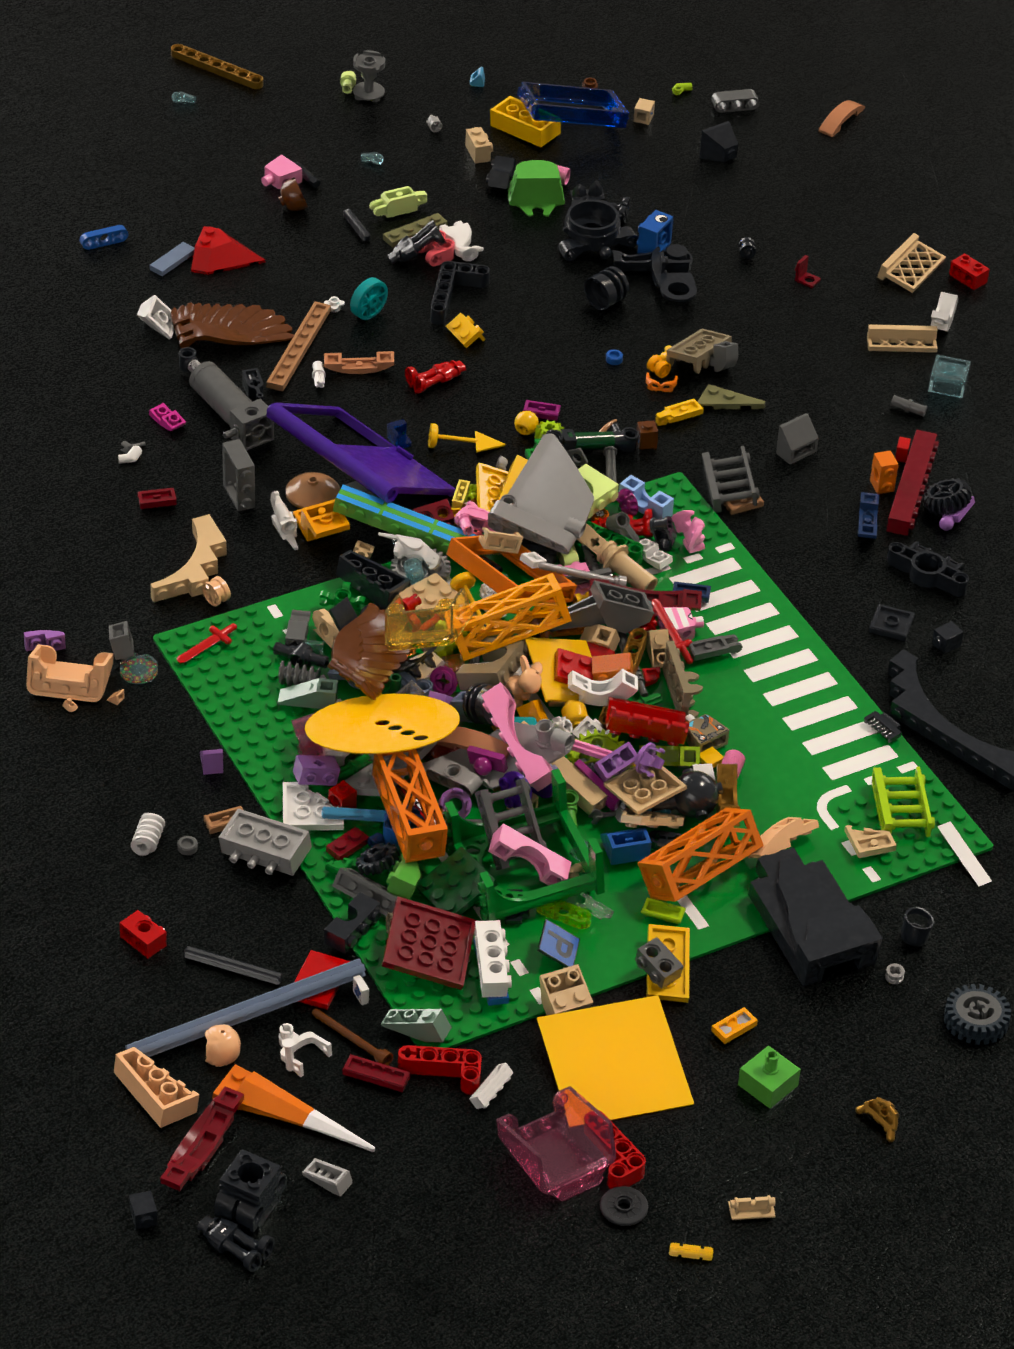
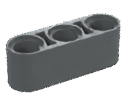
[711,89,760,113]

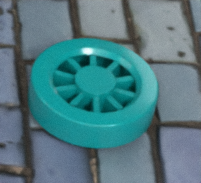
[350,277,388,320]

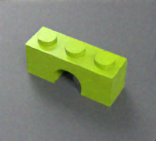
[639,745,700,766]

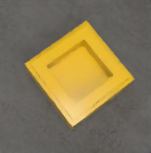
[700,747,724,768]

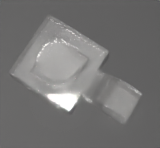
[576,893,614,919]

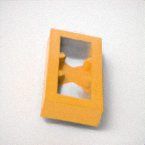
[711,1007,758,1044]

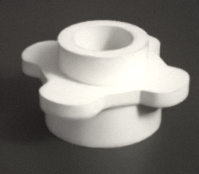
[324,296,345,312]

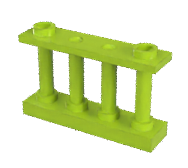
[871,767,935,837]

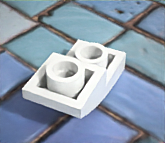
[639,538,673,570]

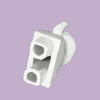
[439,221,484,261]

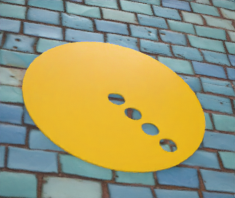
[305,694,460,754]

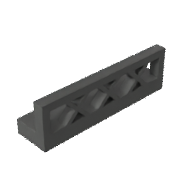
[332,868,398,916]

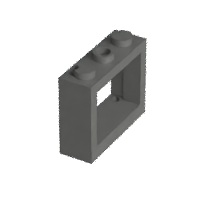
[222,439,255,511]

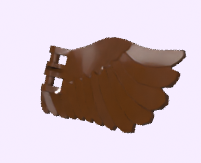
[171,302,295,348]
[327,603,415,700]

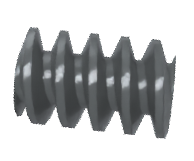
[278,660,321,686]

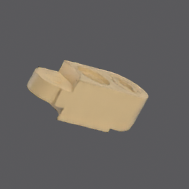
[312,609,339,648]

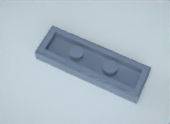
[150,242,195,276]

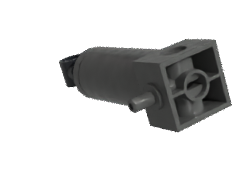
[179,347,274,451]

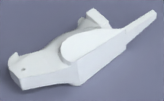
[270,491,298,550]
[378,532,441,570]

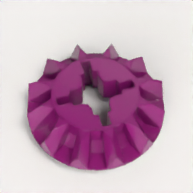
[617,488,638,516]
[430,666,459,696]

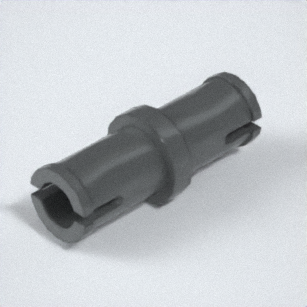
[891,395,928,417]

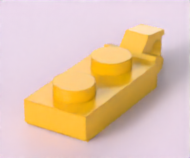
[655,399,704,426]

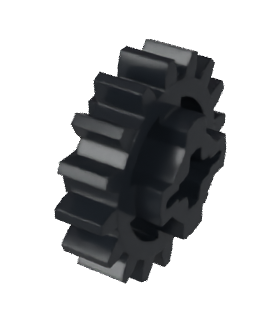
[356,842,400,876]

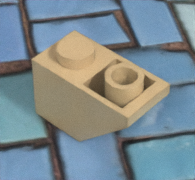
[579,624,620,652]
[646,629,669,668]

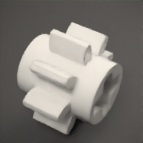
[552,716,573,733]

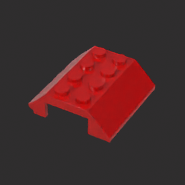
[605,697,689,746]

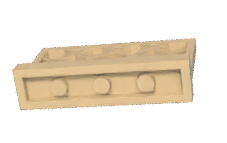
[877,233,946,293]

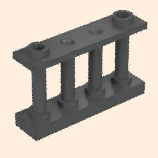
[702,446,760,513]
[474,778,547,870]

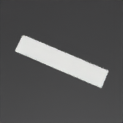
[937,821,992,887]

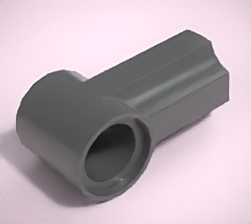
[606,512,640,542]

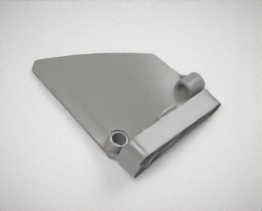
[488,433,594,554]

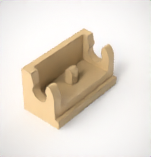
[478,527,523,554]

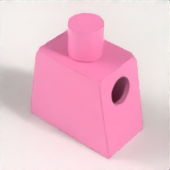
[261,155,302,189]

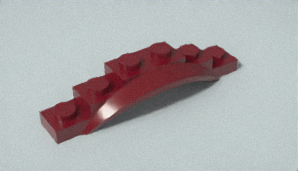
[588,578,702,617]
[160,1086,244,1191]

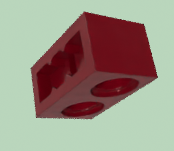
[413,499,454,526]

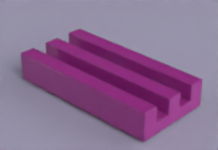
[523,400,561,421]

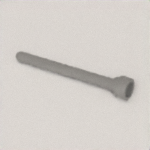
[538,562,627,587]

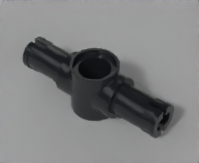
[273,642,329,668]

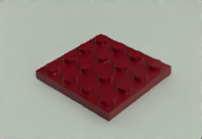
[381,896,476,990]

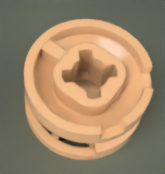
[202,576,231,606]

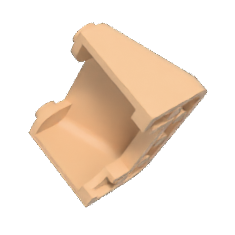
[26,644,114,702]

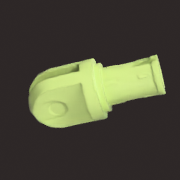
[340,71,356,94]

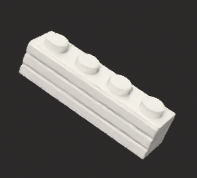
[469,1063,513,1109]

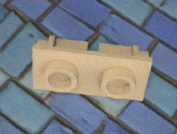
[728,1195,775,1220]

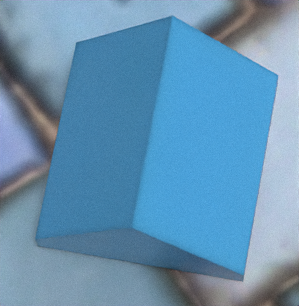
[470,66,485,87]

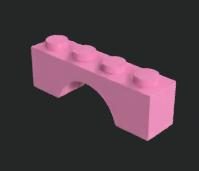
[488,824,572,885]

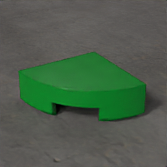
[325,858,353,875]

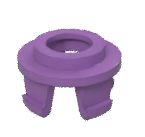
[635,742,665,778]
[439,788,472,819]

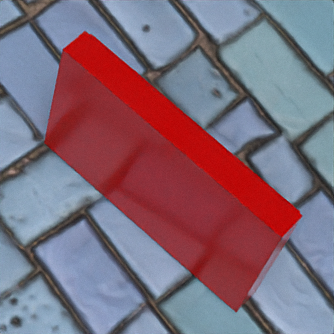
[294,950,350,1010]

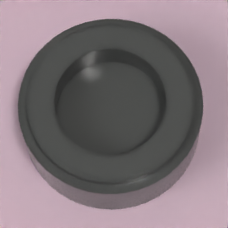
[177,836,198,855]

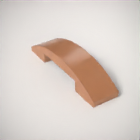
[819,100,865,137]
[324,351,394,374]
[437,726,510,760]

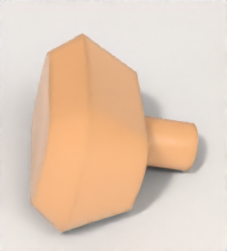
[62,698,78,712]

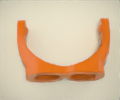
[646,373,678,392]

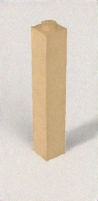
[521,721,607,815]

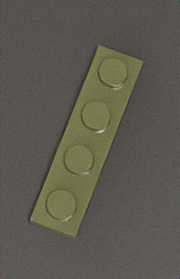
[383,213,448,248]

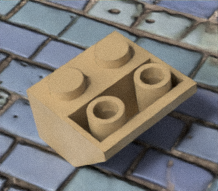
[539,964,593,1016]

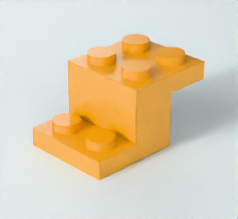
[293,499,350,541]

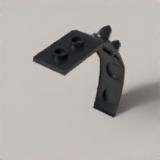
[329,597,439,678]

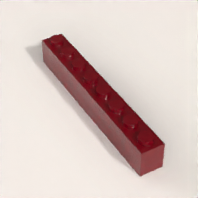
[887,430,939,536]

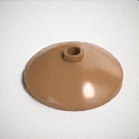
[286,472,340,509]

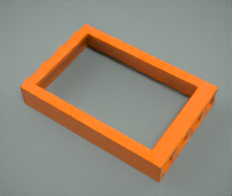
[446,535,577,603]

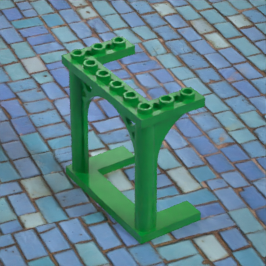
[443,768,605,921]

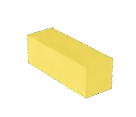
[452,479,470,508]

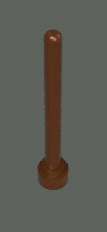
[312,1009,393,1066]

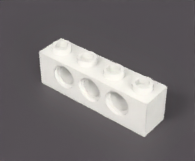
[474,920,512,997]

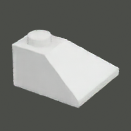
[137,295,175,340]

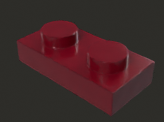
[137,488,177,509]
[326,827,369,860]

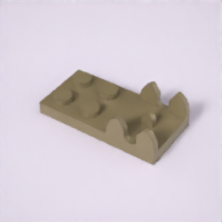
[666,329,732,374]
[662,641,703,718]

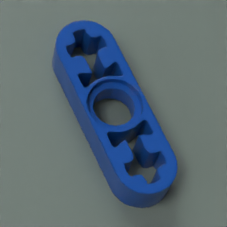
[80,225,128,250]

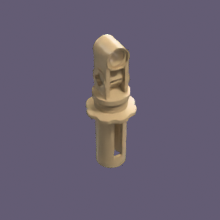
[576,523,658,590]

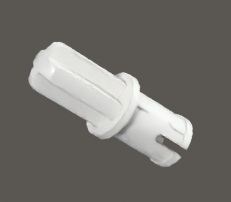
[312,361,326,388]

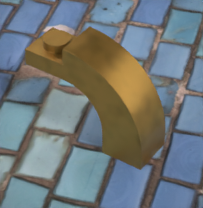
[716,764,740,827]

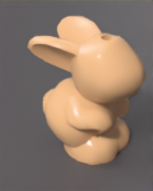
[505,655,543,710]

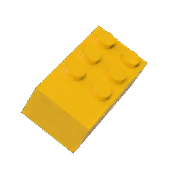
[490,96,561,147]

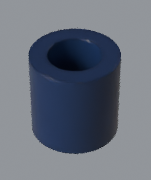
[367,832,385,848]

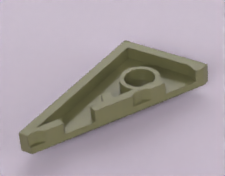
[697,384,766,409]

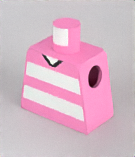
[657,607,704,641]

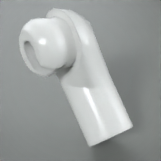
[118,446,142,464]

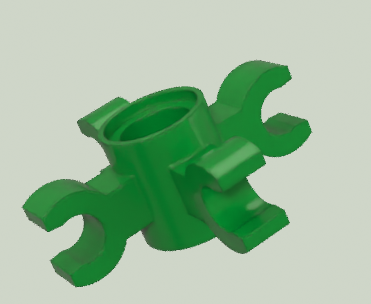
[320,582,366,612]

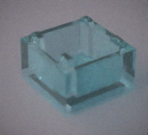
[928,355,971,398]

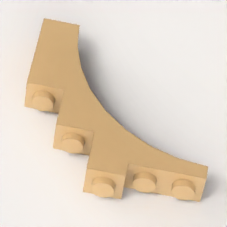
[151,514,227,602]

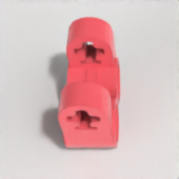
[418,230,454,267]

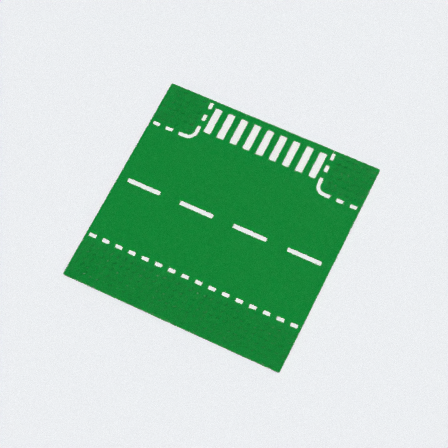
[153,472,993,1048]

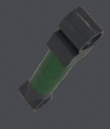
[546,423,639,452]

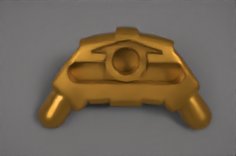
[856,1097,899,1142]

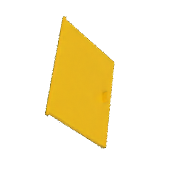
[525,637,594,703]

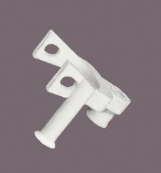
[279,1023,332,1077]

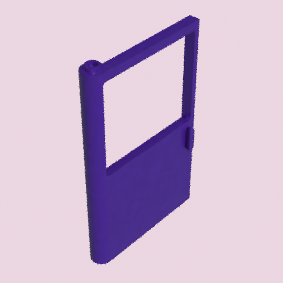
[266,403,456,503]

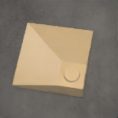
[603,766,687,815]

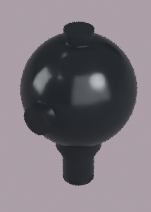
[651,768,724,821]

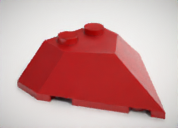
[191,226,265,275]

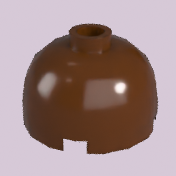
[278,177,308,211]

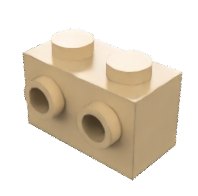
[465,127,493,164]

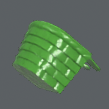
[508,160,565,217]

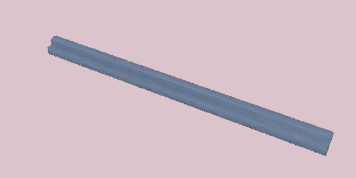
[125,958,366,1057]

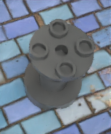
[353,50,385,102]

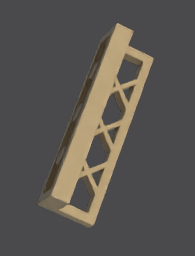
[867,325,938,352]

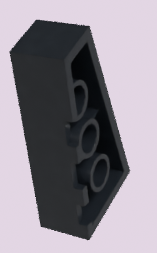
[336,550,411,611]

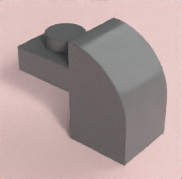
[709,341,738,372]

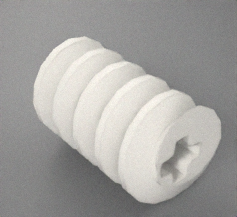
[131,813,165,856]

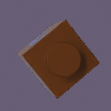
[637,420,658,450]

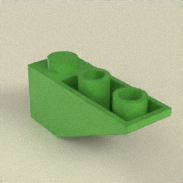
[386,854,421,900]

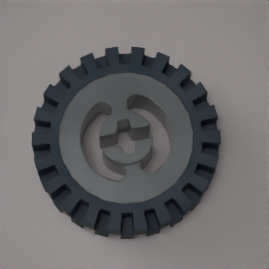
[944,984,1011,1045]

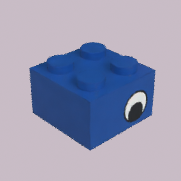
[637,210,673,254]

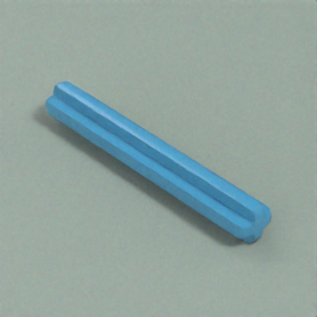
[321,807,386,822]

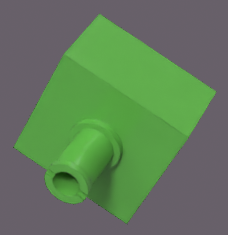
[738,1046,801,1108]

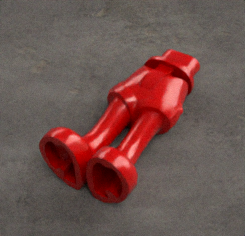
[405,360,466,394]

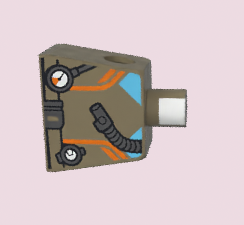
[684,714,729,752]

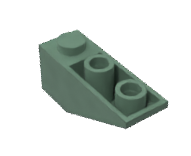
[278,678,338,709]
[381,1009,452,1042]

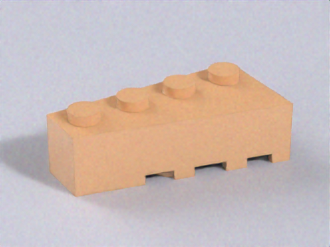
[114,1047,199,1128]

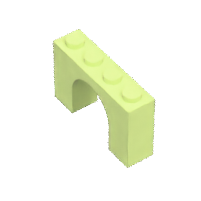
[578,464,619,519]

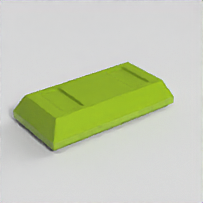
[641,897,686,924]

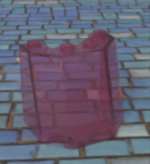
[496,1086,616,1201]

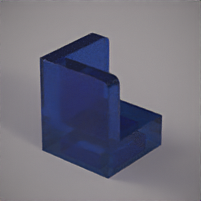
[387,419,412,448]

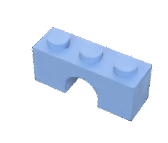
[619,475,674,519]

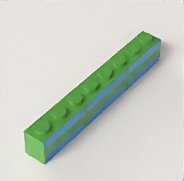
[333,484,477,554]

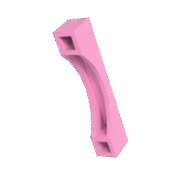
[481,682,553,791]

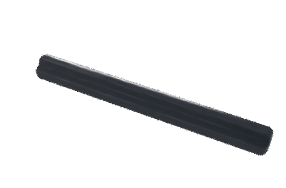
[184,946,282,985]

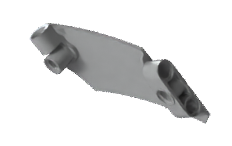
[422,719,575,797]

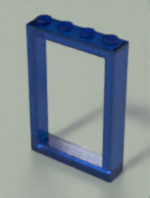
[518,82,629,128]

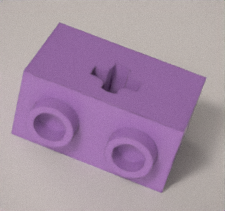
[594,741,637,782]
[293,755,340,786]

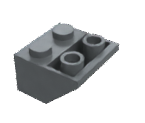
[776,413,818,464]

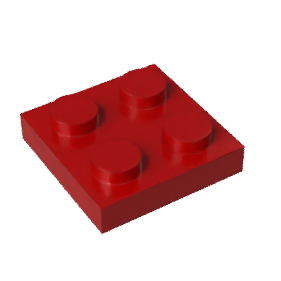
[554,648,593,684]

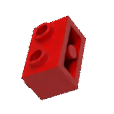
[949,253,990,290]

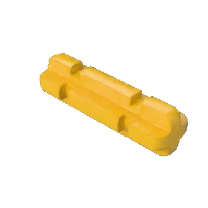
[669,1243,713,1261]

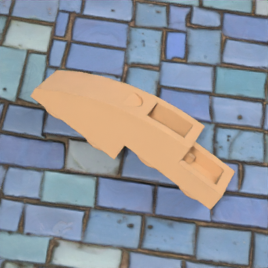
[748,817,819,860]

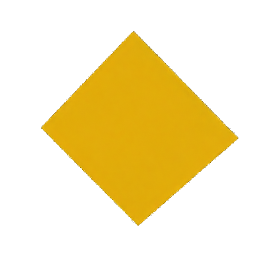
[537,995,694,1128]

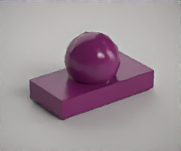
[467,746,508,776]

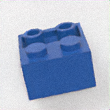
[600,828,651,865]

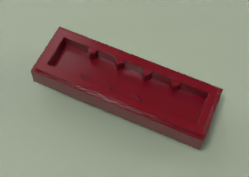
[342,1054,410,1092]

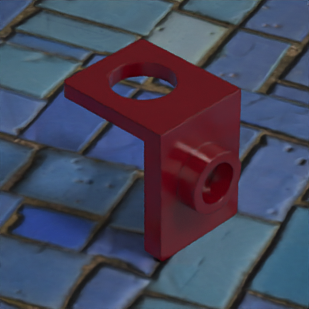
[795,255,821,288]

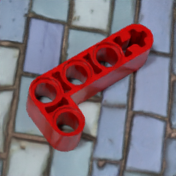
[398,1045,481,1095]
[585,1110,646,1189]

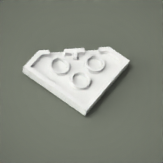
[283,782,344,830]

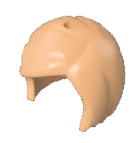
[205,1024,241,1067]

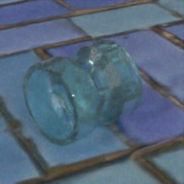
[403,558,425,584]

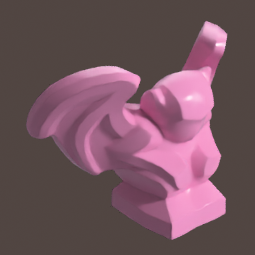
[671,510,705,553]

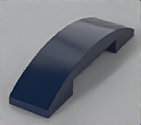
[858,492,879,539]

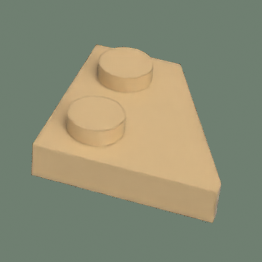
[845,825,897,858]

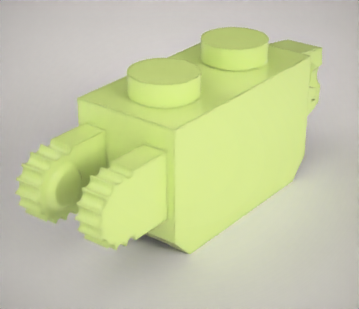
[369,186,427,218]

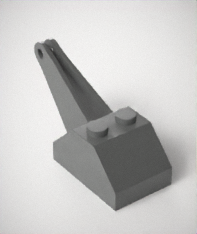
[549,580,654,633]

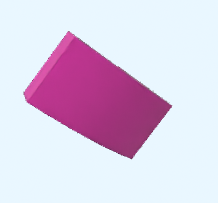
[149,403,186,431]

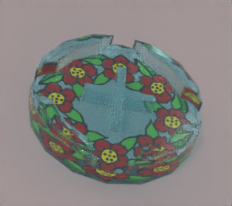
[120,653,158,684]

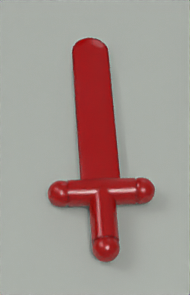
[651,599,693,664]
[177,623,237,663]

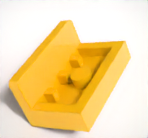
[446,313,485,348]

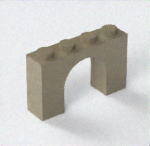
[456,635,530,690]

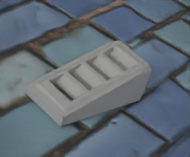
[302,1158,352,1196]

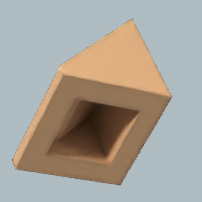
[107,689,124,705]

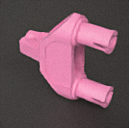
[454,501,496,535]

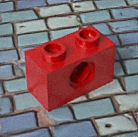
[119,910,167,958]

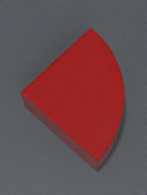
[641,667,660,687]

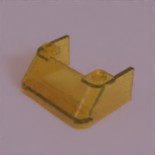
[385,588,474,651]

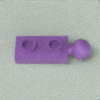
[939,496,975,531]

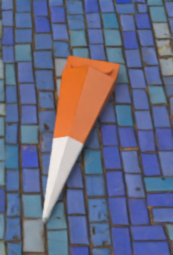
[212,1064,375,1152]

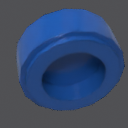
[606,350,623,365]

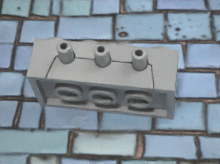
[219,809,312,876]

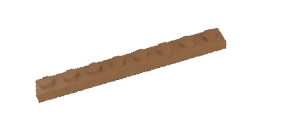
[267,302,331,391]

